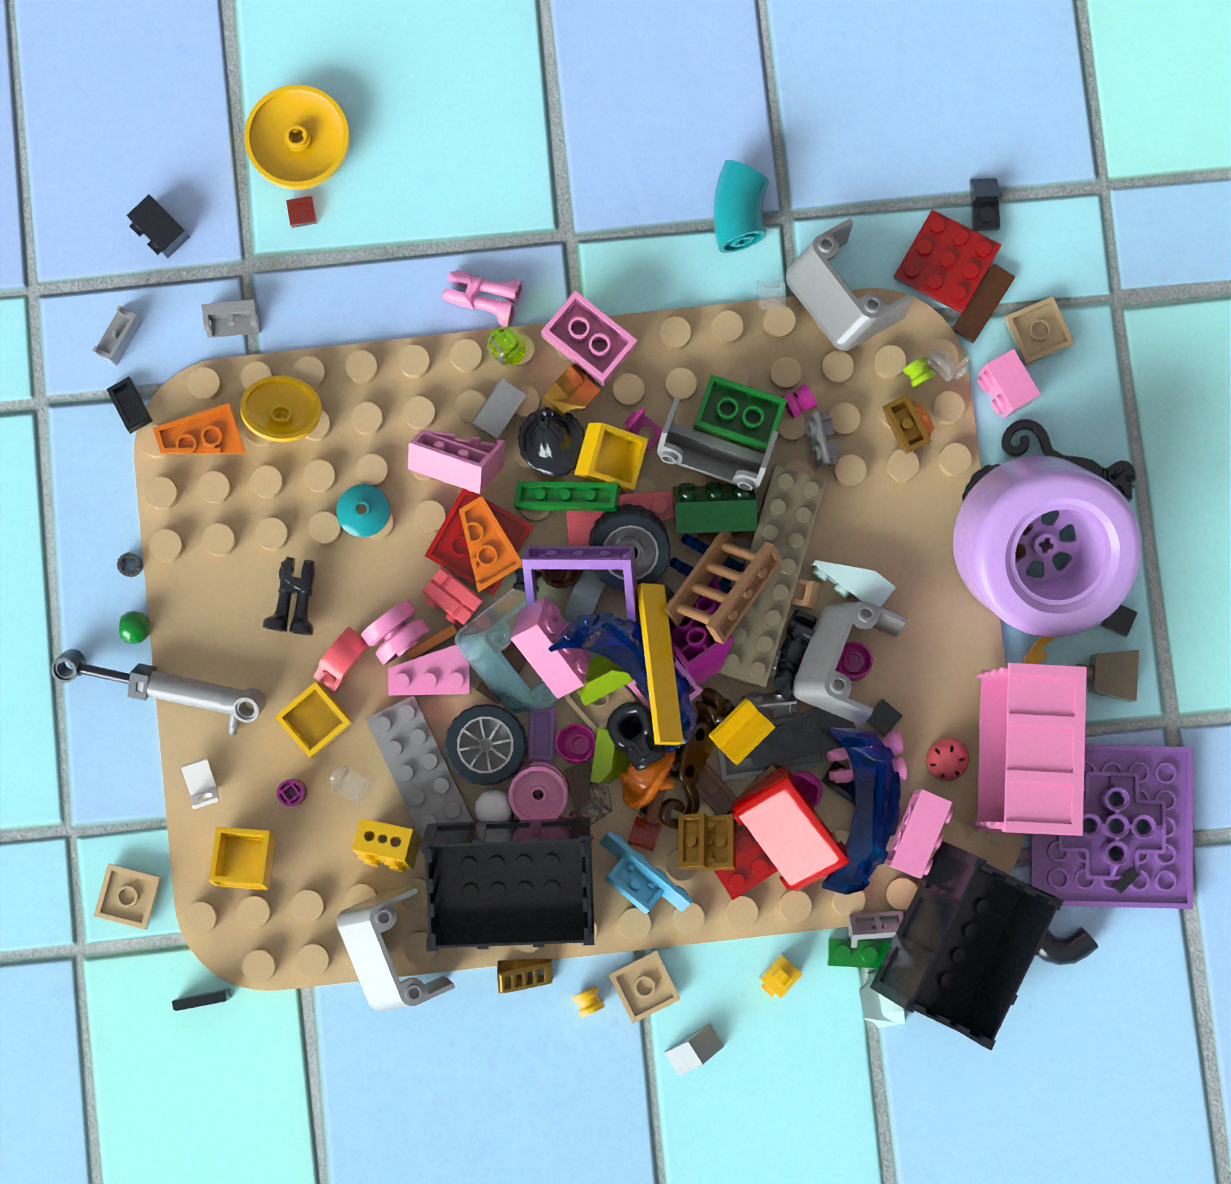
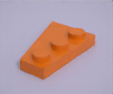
[153,403,247,454]
[459,496,523,592]

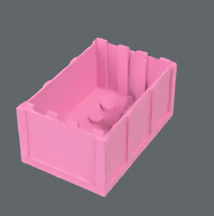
[972,663,1087,836]

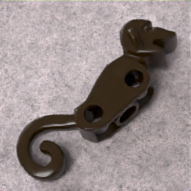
[659,687,735,829]

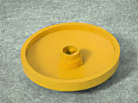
[244,85,350,190]

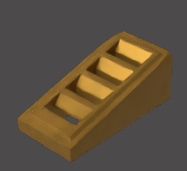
[497,959,553,993]

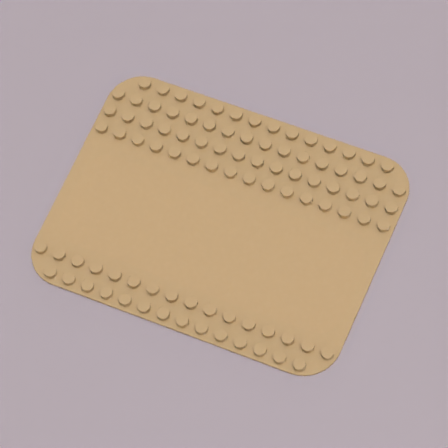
[134,288,1025,991]

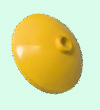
[240,375,322,442]

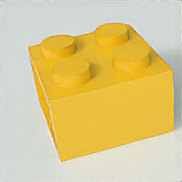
[574,423,648,490]
[275,681,354,758]
[352,818,421,872]
[209,827,276,890]

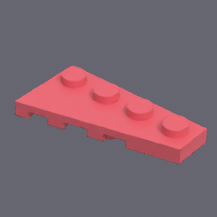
[566,491,674,546]

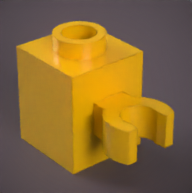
[759,954,803,998]

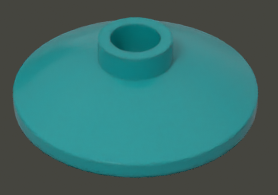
[336,484,390,537]

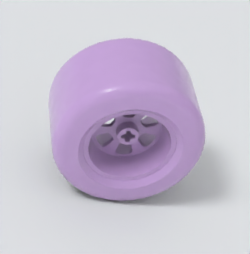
[953,456,1142,637]

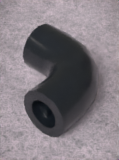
[1038,927,1099,965]

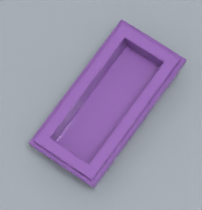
[528,706,556,761]

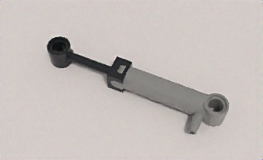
[51,649,266,735]

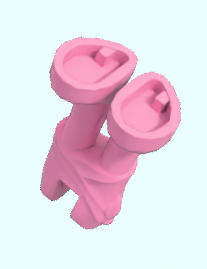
[442,270,523,328]
[826,730,907,783]

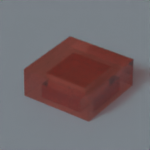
[286,196,317,228]
[628,816,662,852]

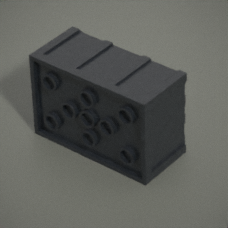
[421,818,595,951]
[869,841,1064,1051]

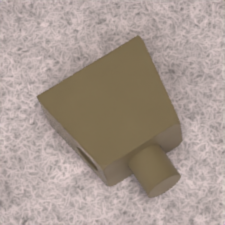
[1076,650,1139,702]

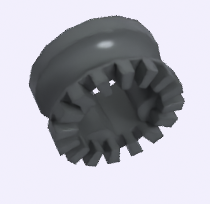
[116,552,143,577]

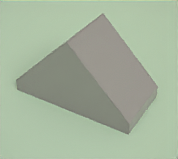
[664,1023,724,1076]

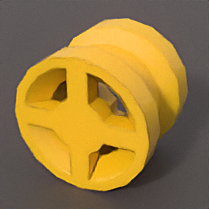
[572,986,605,1017]

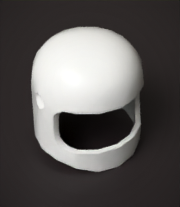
[475,789,515,822]

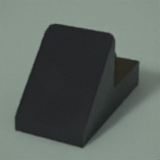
[969,178,1002,231]

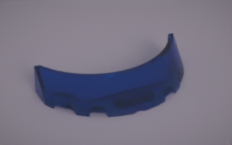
[547,612,697,753]
[822,727,901,895]

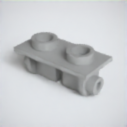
[805,411,840,469]
[741,690,797,719]

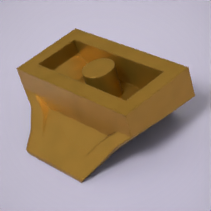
[542,363,601,417]
[882,394,935,454]

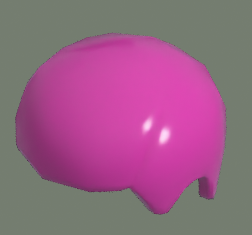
[835,641,873,682]
[555,723,596,764]
[792,771,823,808]

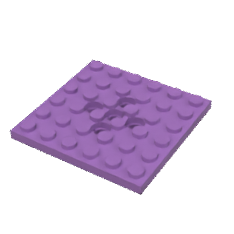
[1030,745,1193,909]

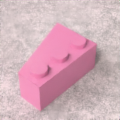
[388,640,472,696]

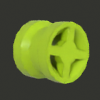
[903,356,936,388]

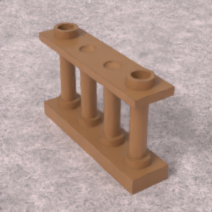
[664,532,783,644]

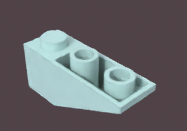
[810,560,896,607]

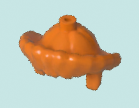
[620,745,676,809]

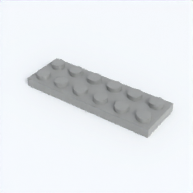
[366,695,474,839]

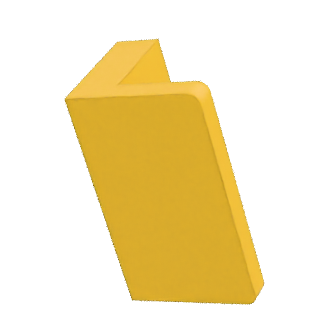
[709,698,775,765]

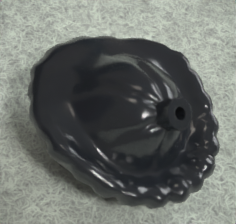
[518,407,585,477]

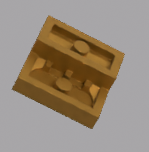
[678,813,737,870]

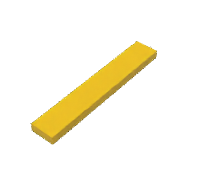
[637,583,683,745]

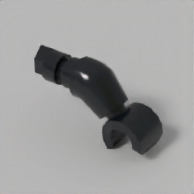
[773,610,817,701]

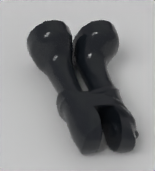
[263,556,315,635]

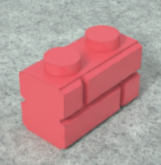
[422,567,484,626]

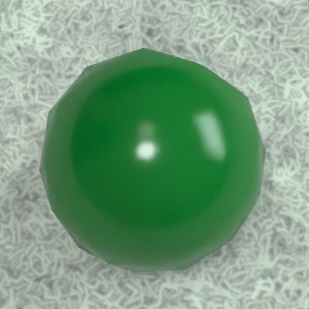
[119,611,151,644]

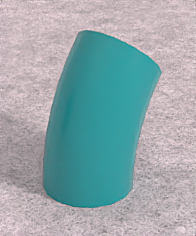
[713,160,769,253]

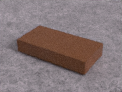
[407,624,460,660]

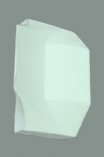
[859,972,905,1028]

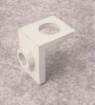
[181,758,220,809]

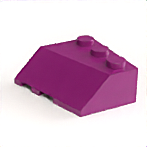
[668,574,733,686]

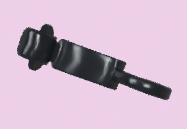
[1001,419,1137,502]

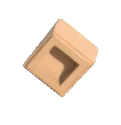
[791,578,821,609]

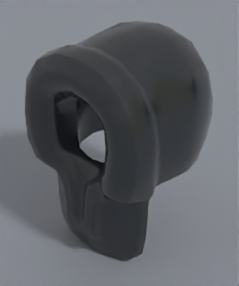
[607,702,665,770]

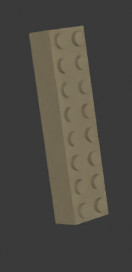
[716,465,827,688]

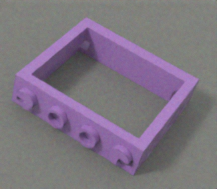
[522,546,641,646]

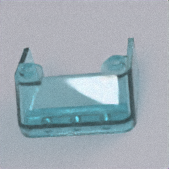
[455,588,567,714]

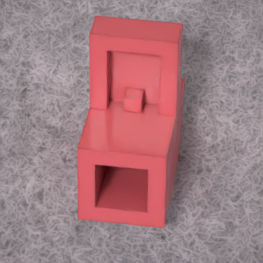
[313,627,368,692]

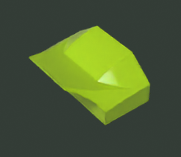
[576,654,632,706]
[590,728,630,784]

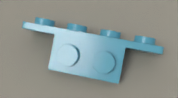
[599,831,693,914]

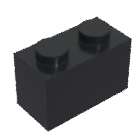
[126,194,190,258]

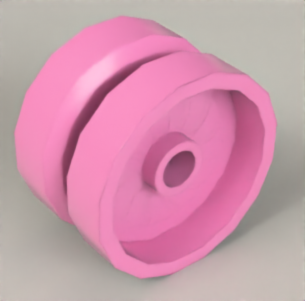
[361,600,431,665]
[509,761,568,820]

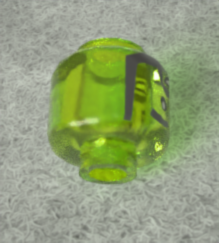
[487,326,526,366]

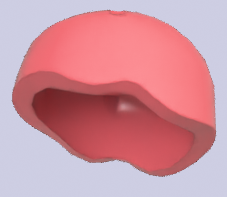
[926,737,969,781]

